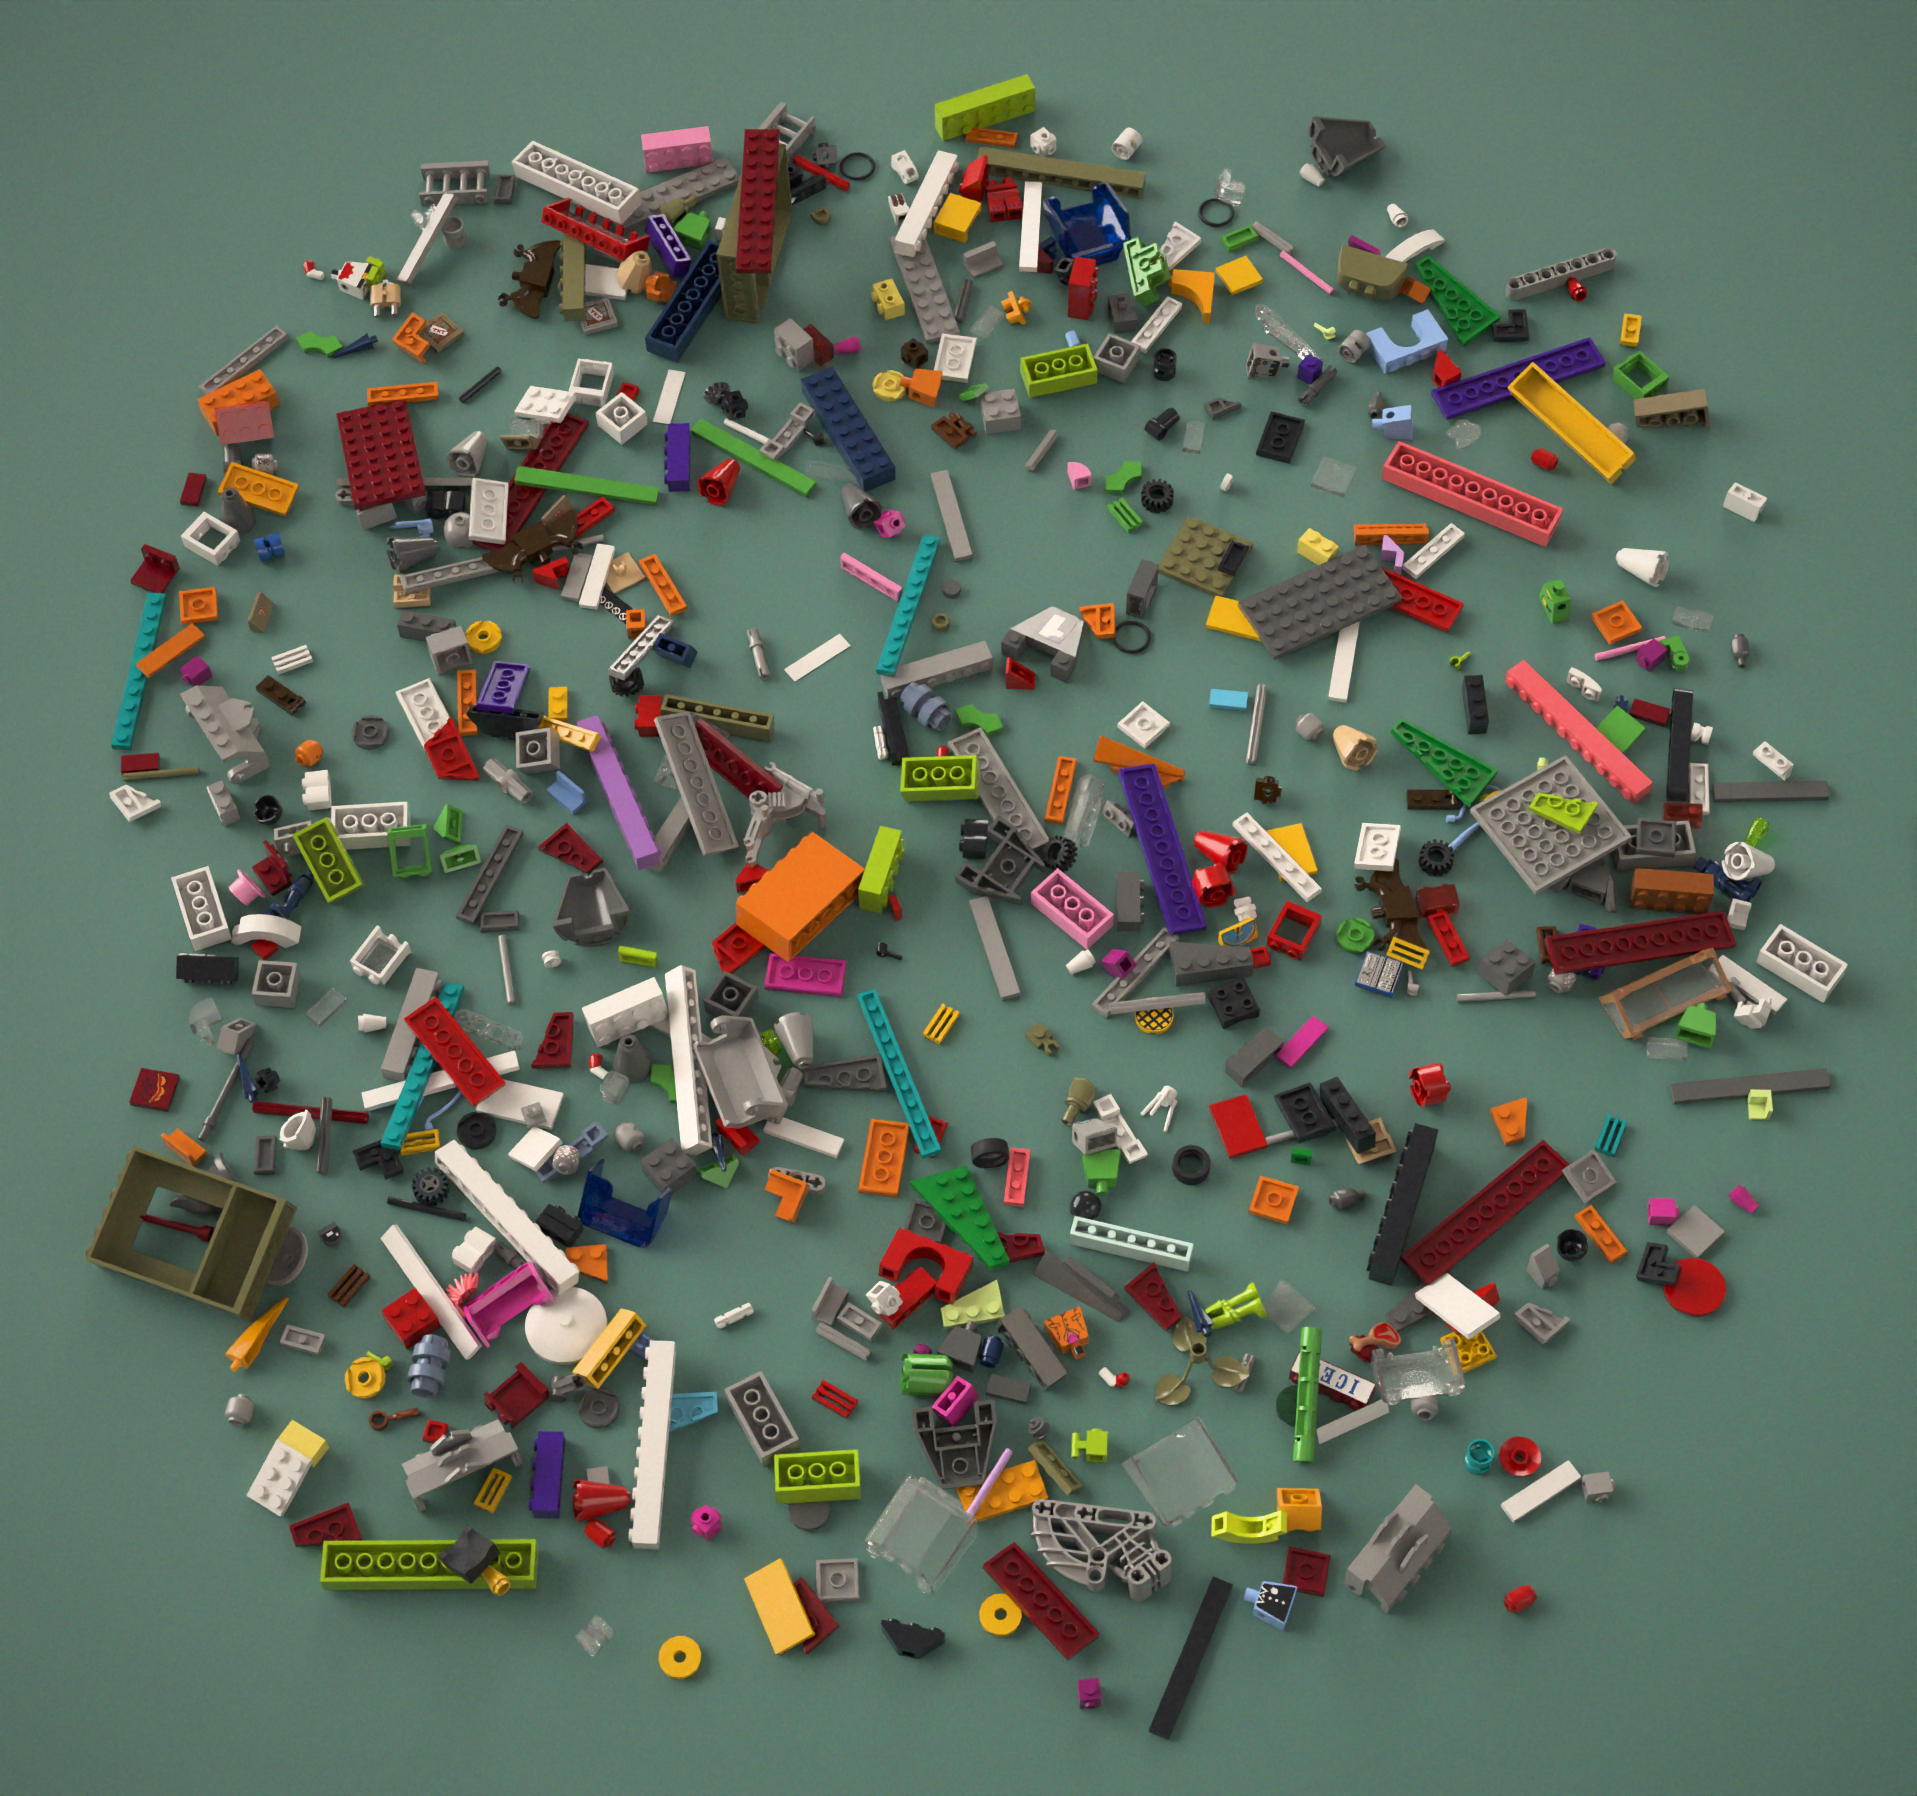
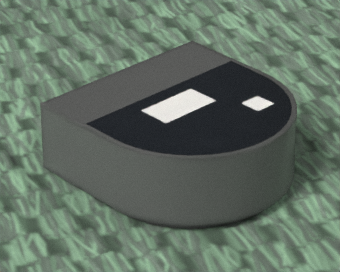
[317,1221,342,1246]

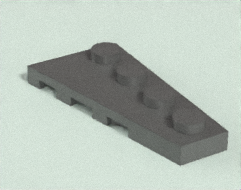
[803,1054,887,1092]
[1385,1270,1457,1333]

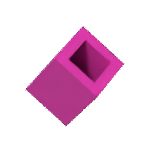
[1647,1198,1679,1226]

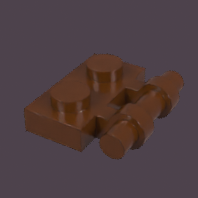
[931,411,977,450]

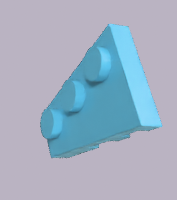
[669,1392,718,1433]

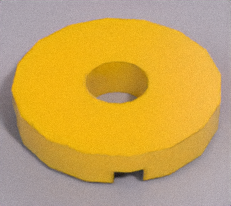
[465,621,502,654]
[345,1357,386,1399]
[979,1594,1022,1637]
[658,1636,702,1680]

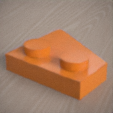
[1079,603,1116,639]
[1490,1097,1527,1146]
[566,1244,608,1283]

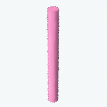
[1280,251,1334,295]
[1595,636,1666,661]

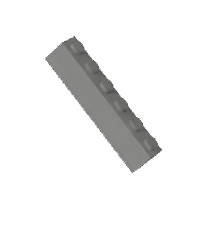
[881,641,993,699]
[381,968,443,1082]

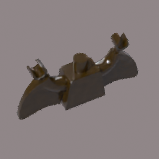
[498,240,561,319]
[482,509,583,584]
[1354,858,1428,955]

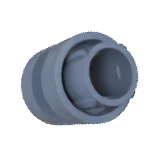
[901,682,953,731]
[407,1335,451,1398]

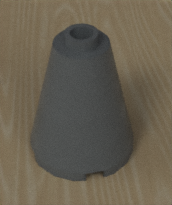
[841,483,882,530]
[220,488,256,535]
[386,537,439,573]
[613,1034,652,1083]

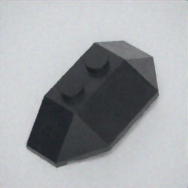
[467,705,544,740]

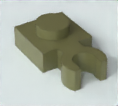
[1025,1022,1059,1057]

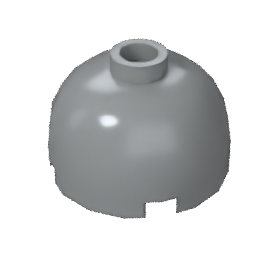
[444,512,474,548]

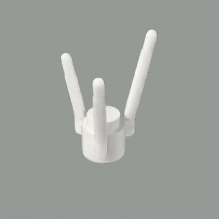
[1141,1086,1178,1132]

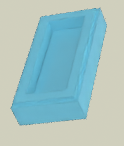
[1209,689,1248,711]

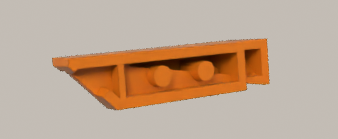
[1093,736,1185,789]

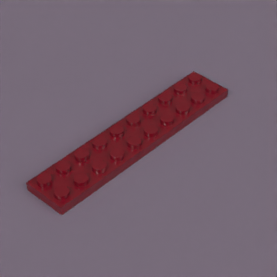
[736,129,780,274]
[472,413,589,552]
[1544,910,1736,975]
[1400,1140,1570,1286]

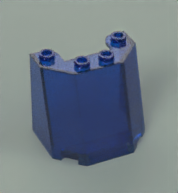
[1043,182,1131,266]

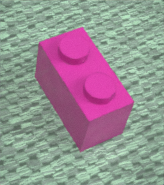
[932,1376,979,1427]

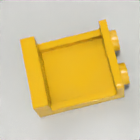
[934,193,981,243]

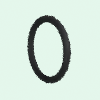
[840,152,875,180]
[1198,198,1234,227]
[1112,621,1151,653]

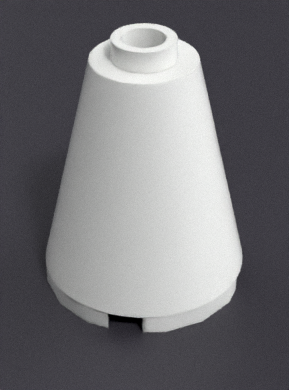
[1616,548,1669,587]
[1722,842,1775,880]

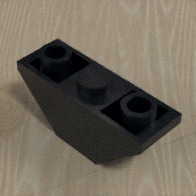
[881,1618,945,1659]

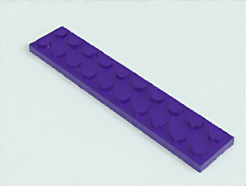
[1431,337,1606,420]
[1118,764,1207,936]

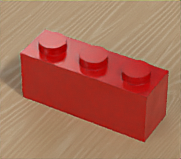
[876,1266,937,1330]

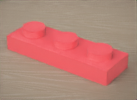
[1004,1148,1030,1207]

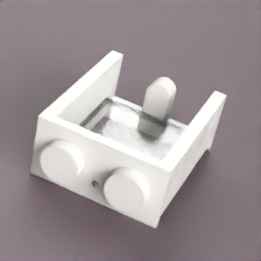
[350,925,412,987]

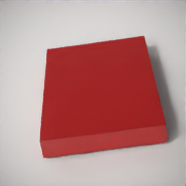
[1209,1094,1267,1159]

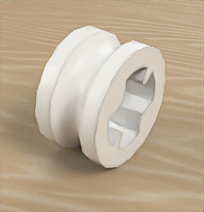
[542,950,561,968]

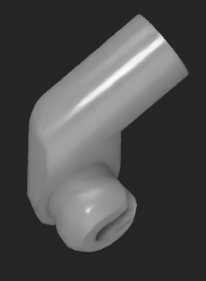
[1728,977,1747,1004]

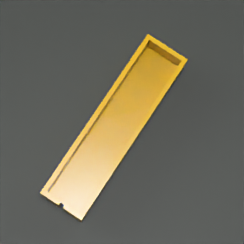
[1507,362,1637,485]

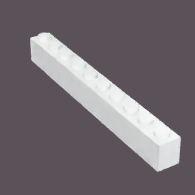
[665,965,713,1156]
[435,1140,579,1295]
[629,1340,677,1550]

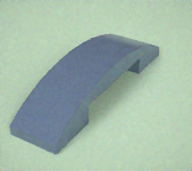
[535,1121,608,1183]

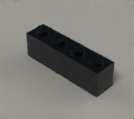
[1320,1077,1376,1154]

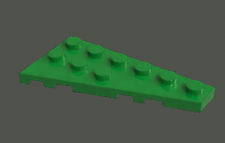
[1415,255,1501,347]
[1390,718,1498,808]
[910,1165,1010,1270]

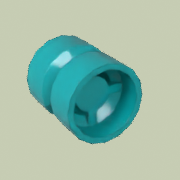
[1464,1439,1495,1475]

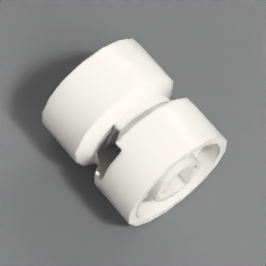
[1112,128,1143,160]

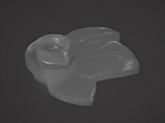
[1445,419,1481,450]

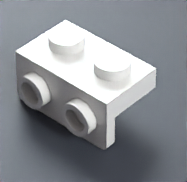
[1753,741,1794,781]

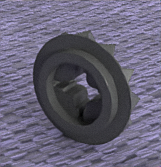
[703,381,730,405]

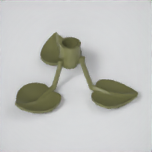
[1155,1316,1249,1406]

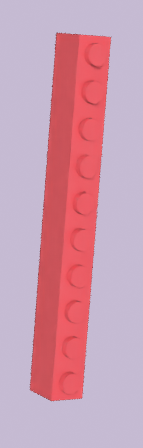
[1505,660,1653,804]

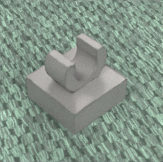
[521,1102,546,1128]

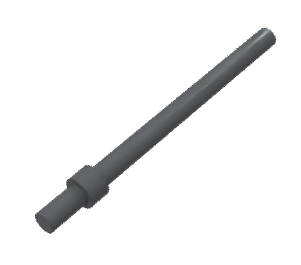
[198,1039,255,1142]

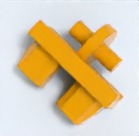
[1001,291,1032,325]

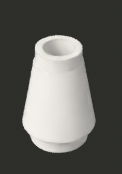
[1299,163,1325,187]
[1387,204,1408,228]
[1066,950,1096,975]
[358,1014,386,1033]

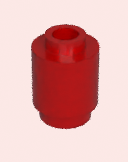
[1531,448,1559,471]
[584,1518,616,1549]
[1503,1585,1537,1614]

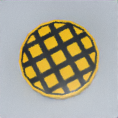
[1135,997,1174,1034]

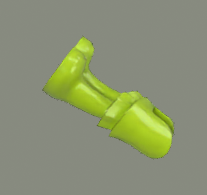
[1205,1282,1268,1329]

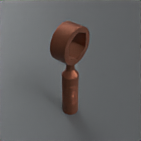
[369,1407,420,1431]

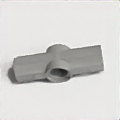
[483,758,533,804]
[766,1067,803,1124]

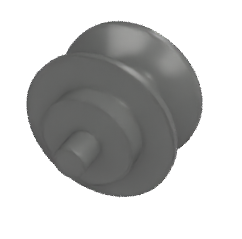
[1027,1417,1050,1440]

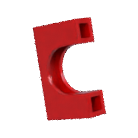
[878,1228,973,1305]

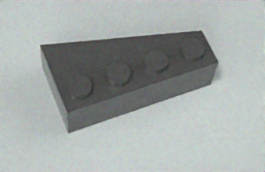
[1169,942,1254,986]
[994,1306,1068,1391]

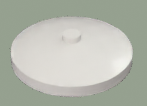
[525,1287,608,1366]

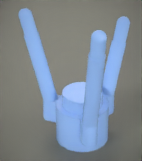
[389,519,434,537]

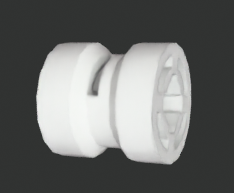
[1690,723,1713,745]

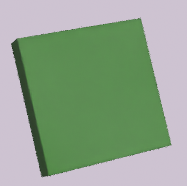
[1596,706,1646,754]

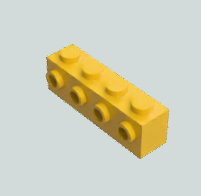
[572,1308,647,1389]

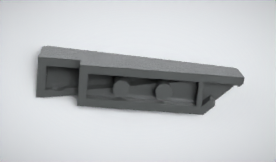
[1034,1250,1129,1322]

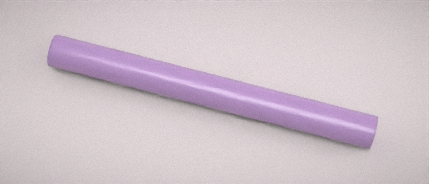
[963,1448,1013,1522]

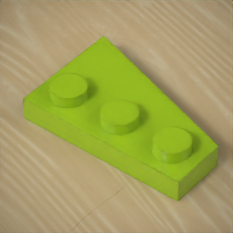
[1529,793,1599,835]

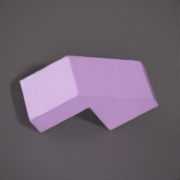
[1381,535,1404,575]

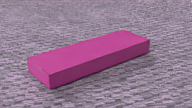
[1276,1016,1328,1069]

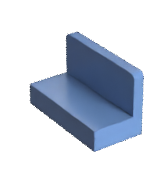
[546,771,587,815]

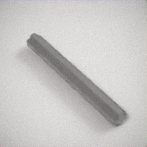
[1246,684,1267,765]
[1109,992,1206,1014]

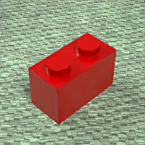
[634,695,663,737]

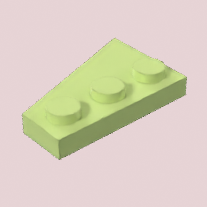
[941,1280,1005,1330]

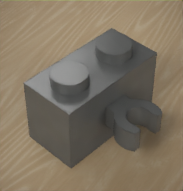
[1108,293,1138,334]

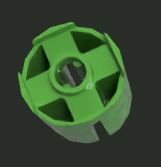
[900,1353,953,1396]

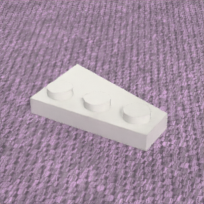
[1160,221,1201,271]

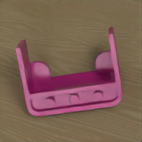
[463,1261,556,1348]

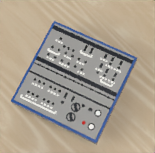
[1355,951,1404,998]

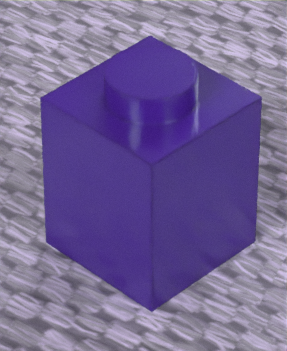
[1297,354,1323,385]

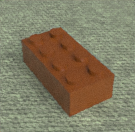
[1630,868,1714,914]

